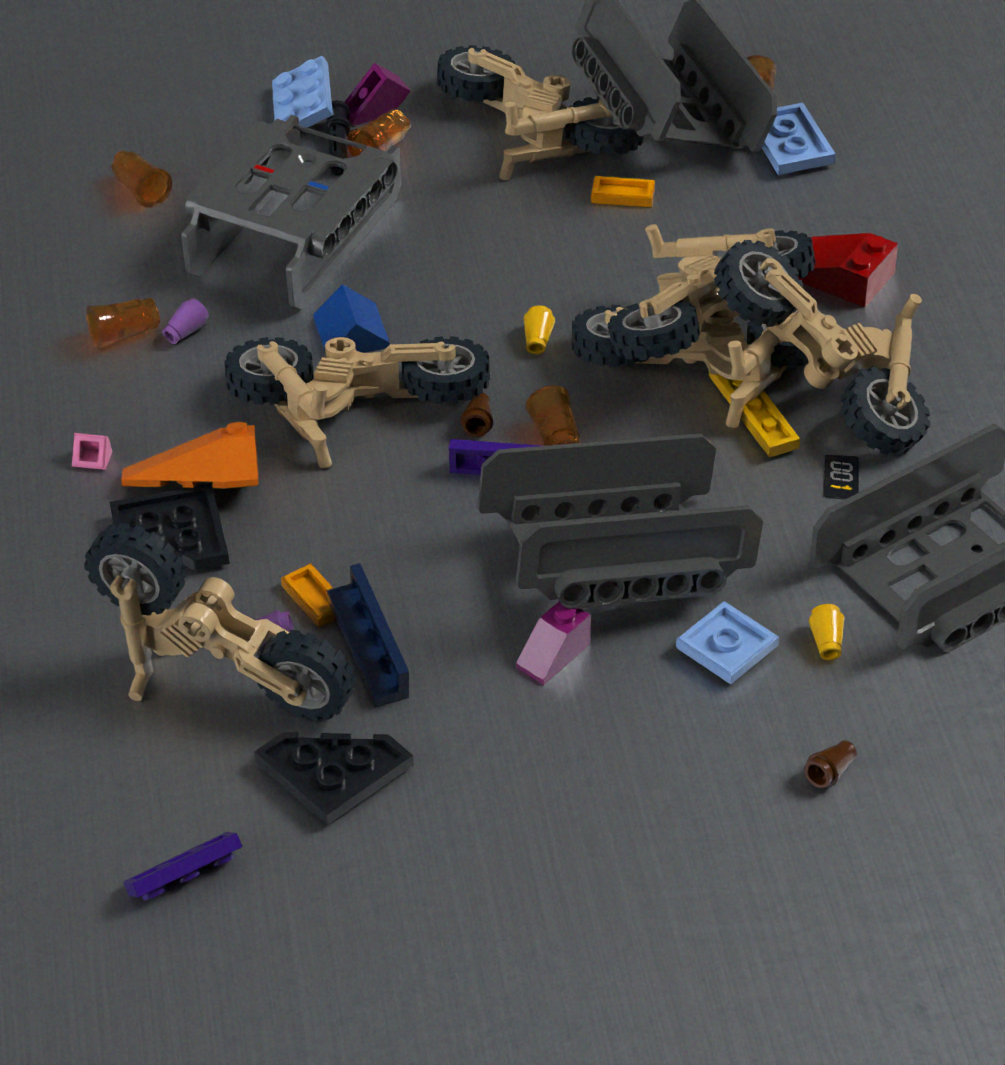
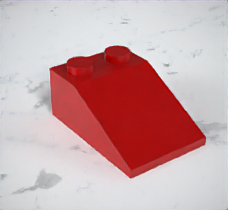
[798,233,898,307]

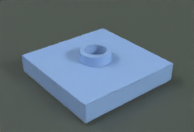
[676,601,779,684]

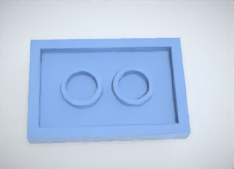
[272,55,333,128]
[762,103,836,175]

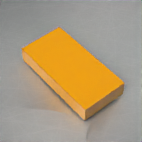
[591,176,655,208]
[281,563,336,628]

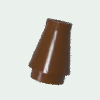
[460,393,494,437]
[804,740,857,788]

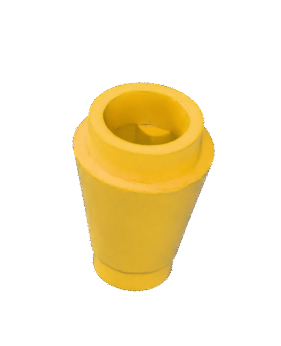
[523,305,555,355]
[808,604,845,660]

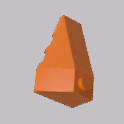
[121,422,259,488]

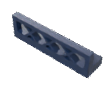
[327,563,409,708]

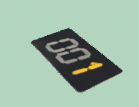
[824,455,859,498]

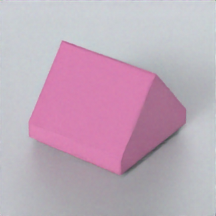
[72,433,112,470]

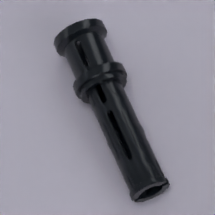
[324,100,351,175]

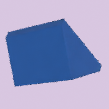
[313,284,390,353]

